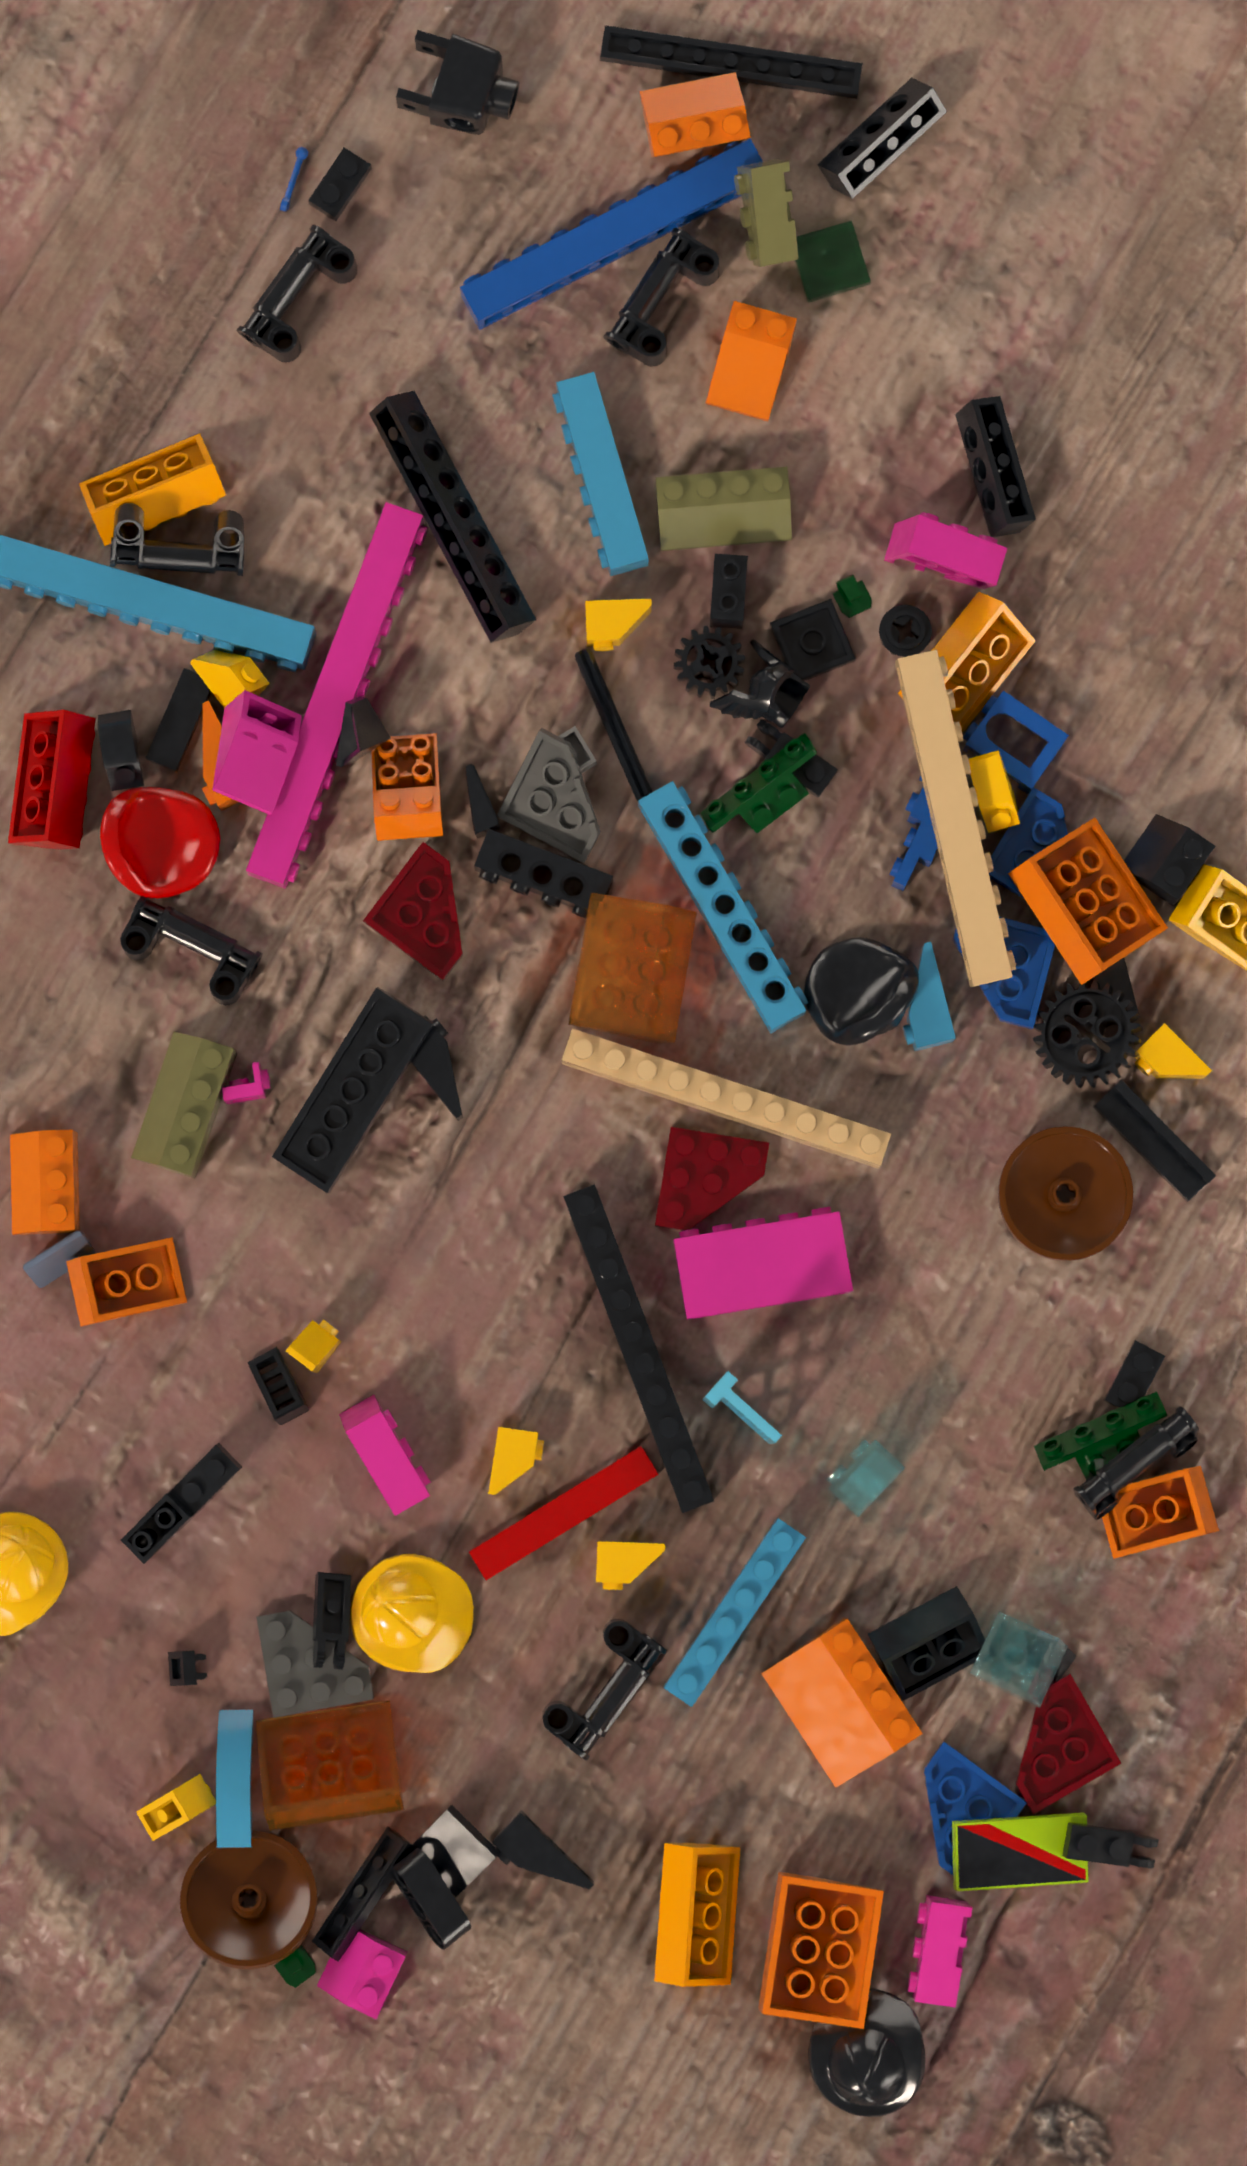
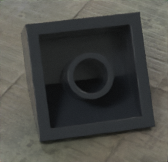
[1124,814,1215,906]

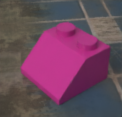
[317,1929,407,2019]

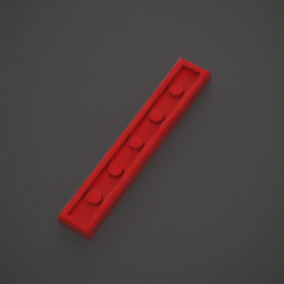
[469,1446,659,1581]

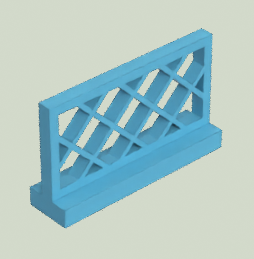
[702,1371,782,1445]

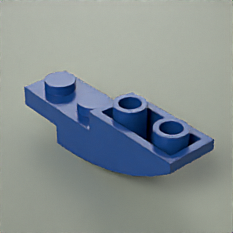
[889,776,938,891]

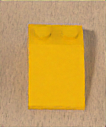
[1168,864,1247,971]

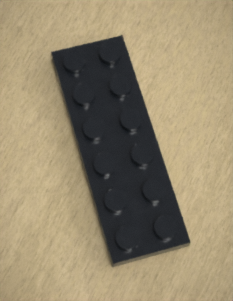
[272,987,435,1193]

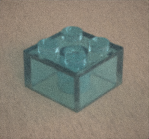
[825,1439,905,1517]
[970,1612,1068,1708]

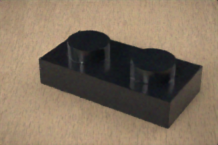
[308,147,372,221]
[1104,1340,1165,1408]

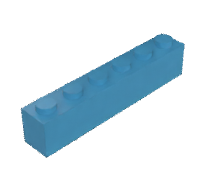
[552,372,649,577]
[663,1518,806,1707]

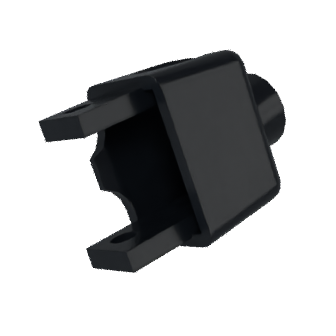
[396,30,519,135]

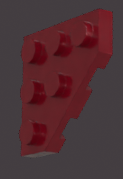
[363,842,463,981]
[655,1127,770,1231]
[1015,1673,1122,1814]

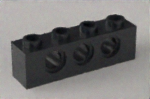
[817,78,947,199]
[955,396,1036,537]
[474,829,613,919]

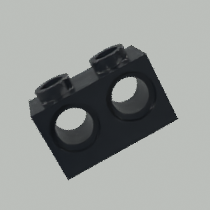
[710,554,748,629]

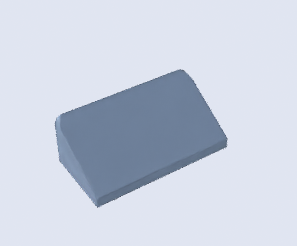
[22,1230,95,1288]

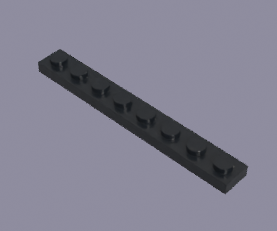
[600,25,863,99]

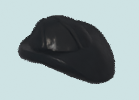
[804,937,919,1046]
[808,1989,926,2117]

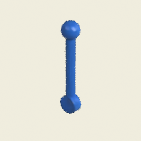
[280,147,308,212]

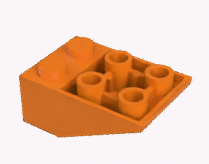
[371,733,443,841]

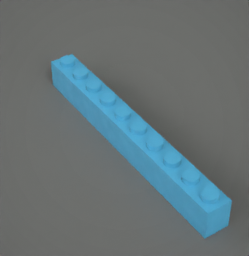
[0,535,316,672]

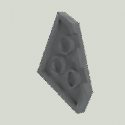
[497,728,601,863]
[256,1610,374,1718]

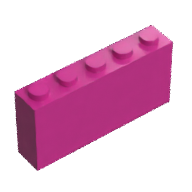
[673,1207,853,1320]

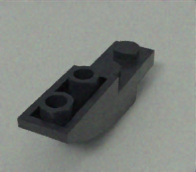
[121,1443,242,1564]

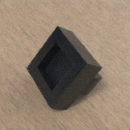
[168,1650,208,1686]

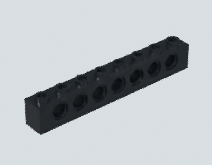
[369,391,537,643]

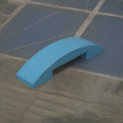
[216,1710,254,1848]

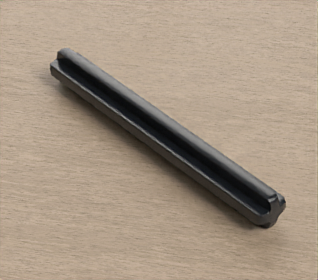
[575,648,653,801]

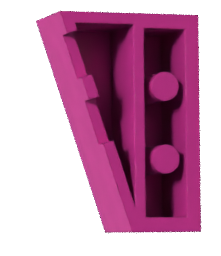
[884,512,1007,589]
[339,1394,431,1516]
[908,1895,972,2008]

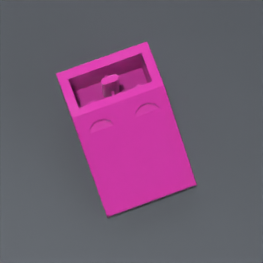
[212,690,302,815]

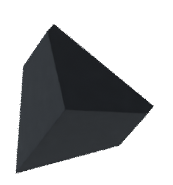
[336,696,391,767]

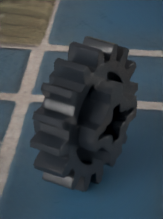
[674,626,745,699]

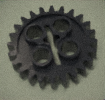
[1033,980,1143,1088]

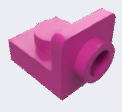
[222,1062,271,1105]

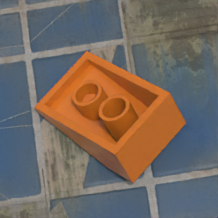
[706,301,797,421]
[66,1237,187,1327]
[1102,1466,1219,1559]

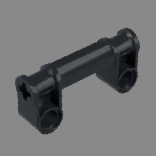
[237,224,358,362]
[603,228,720,367]
[110,503,244,576]
[120,896,263,1005]
[1073,1406,1199,1520]
[542,1619,668,1761]

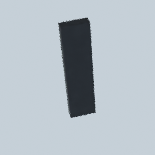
[312,1826,415,1962]

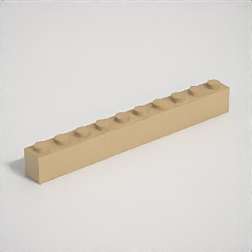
[895,650,1016,987]
[562,1028,891,1169]

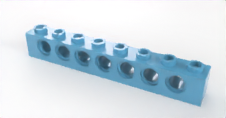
[638,781,808,1034]

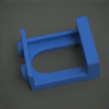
[963,691,1069,794]

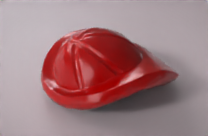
[100,787,221,898]

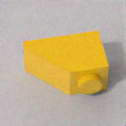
[585,598,652,651]
[190,650,270,708]
[968,750,1020,833]
[1134,1023,1212,1079]
[286,1319,342,1373]
[488,1427,544,1495]
[596,1541,665,1590]
[136,1774,216,1841]

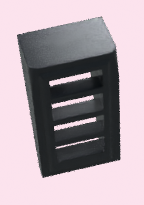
[465,764,501,839]
[247,1347,309,1425]

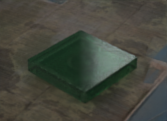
[795,220,871,303]

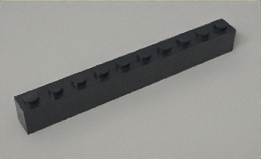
[563,1184,714,1513]

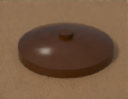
[998,1126,1134,1261]
[180,1831,318,1969]

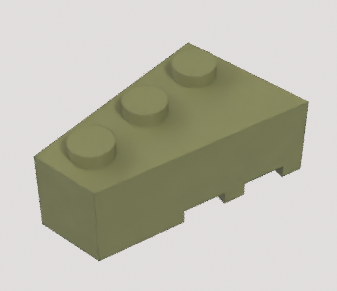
[734,159,798,267]

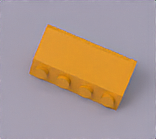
[79,433,227,546]
[897,591,1036,733]
[654,1843,741,1987]

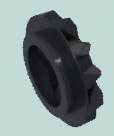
[879,605,932,657]

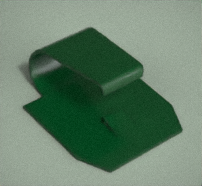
[833,574,871,618]
[274,1945,316,1988]

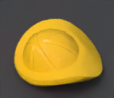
[0,1512,69,1636]
[350,1554,474,1673]

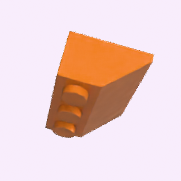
[639,72,751,157]
[10,1129,80,1235]

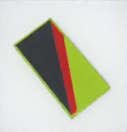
[952,1812,1088,1891]

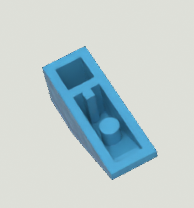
[903,942,956,1052]

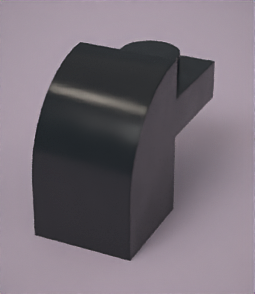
[98,710,144,792]

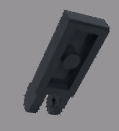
[745,719,838,798]
[312,1572,351,1670]
[1062,1822,1159,1868]

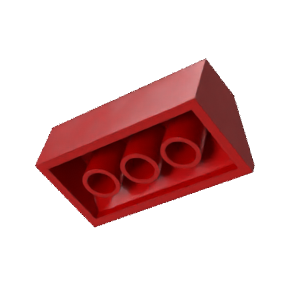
[8,710,96,850]

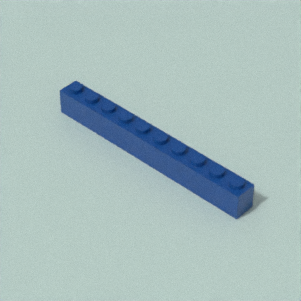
[460,138,763,330]

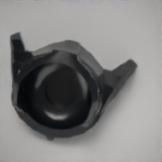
[709,639,810,728]

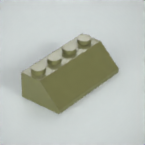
[655,467,792,551]
[131,1032,237,1179]

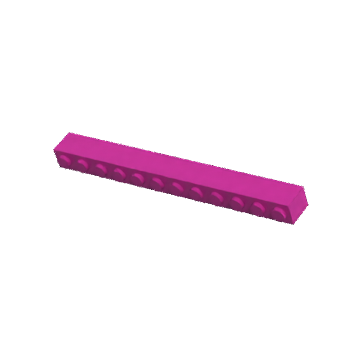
[246,502,428,889]

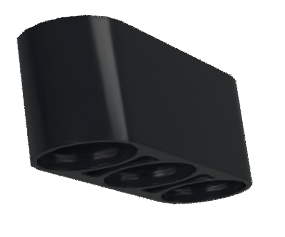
[390,1848,471,1950]

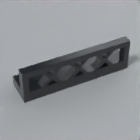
[1093,1080,1216,1202]

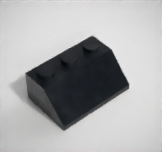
[868,1586,992,1702]

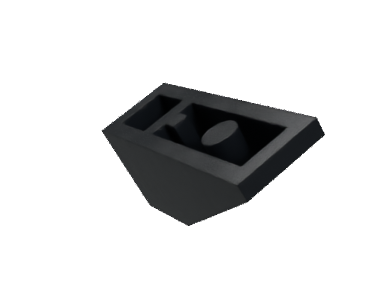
[411,1016,463,1121]
[492,1810,594,1890]

